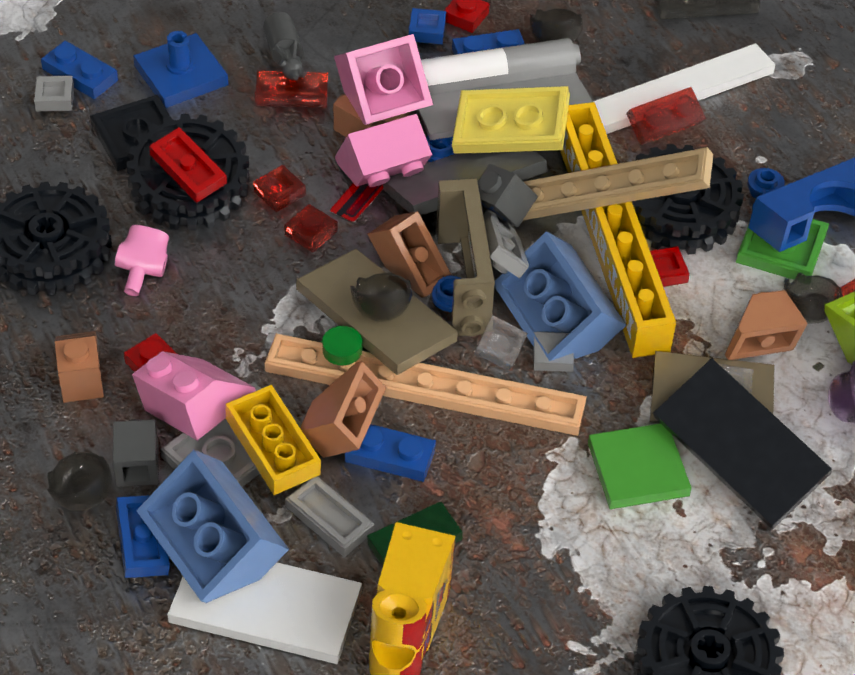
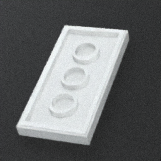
[167,563,362,664]

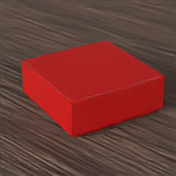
[650,246,690,287]

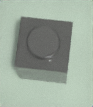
[478,164,538,227]
[113,419,159,487]

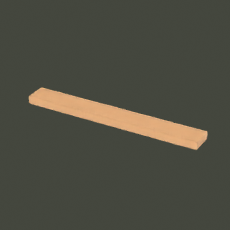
[265,333,587,436]

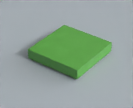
[736,219,829,284]
[588,424,691,509]

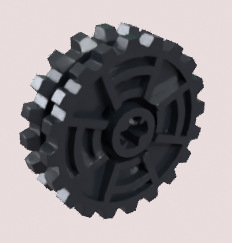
[127,114,249,231]
[632,144,744,255]
[0,182,112,296]
[633,586,784,675]

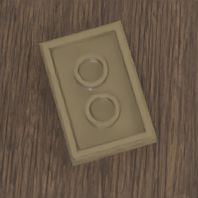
[649,351,775,423]

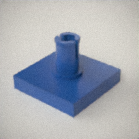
[133,31,229,108]

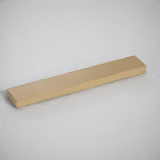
[523,147,713,220]

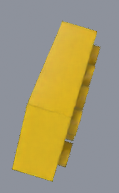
[225,385,321,495]

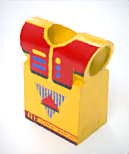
[369,522,456,675]

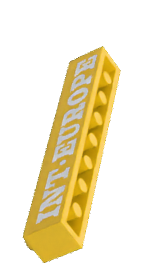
[560,102,676,358]

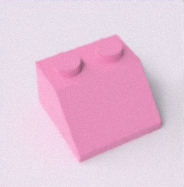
[334,34,433,125]
[335,114,432,187]
[132,351,256,441]

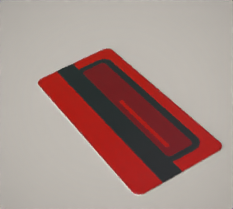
[330,183,383,222]

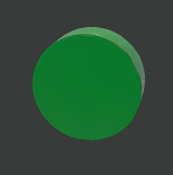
[322,326,362,366]

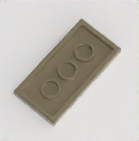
[296,249,458,375]

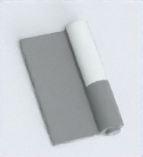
[416,38,593,140]

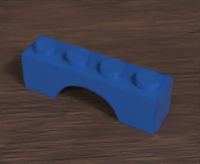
[748,158,855,252]

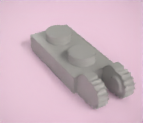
[483,210,529,278]

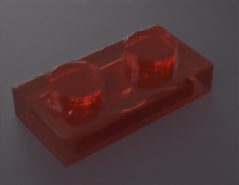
[255,71,328,108]
[626,87,706,145]

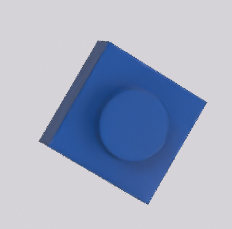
[408,8,446,45]

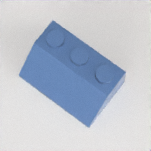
[494,231,626,361]
[136,449,289,603]

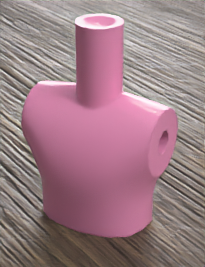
[115,225,169,296]

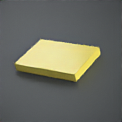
[452,86,570,154]

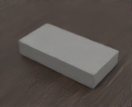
[285,476,375,557]

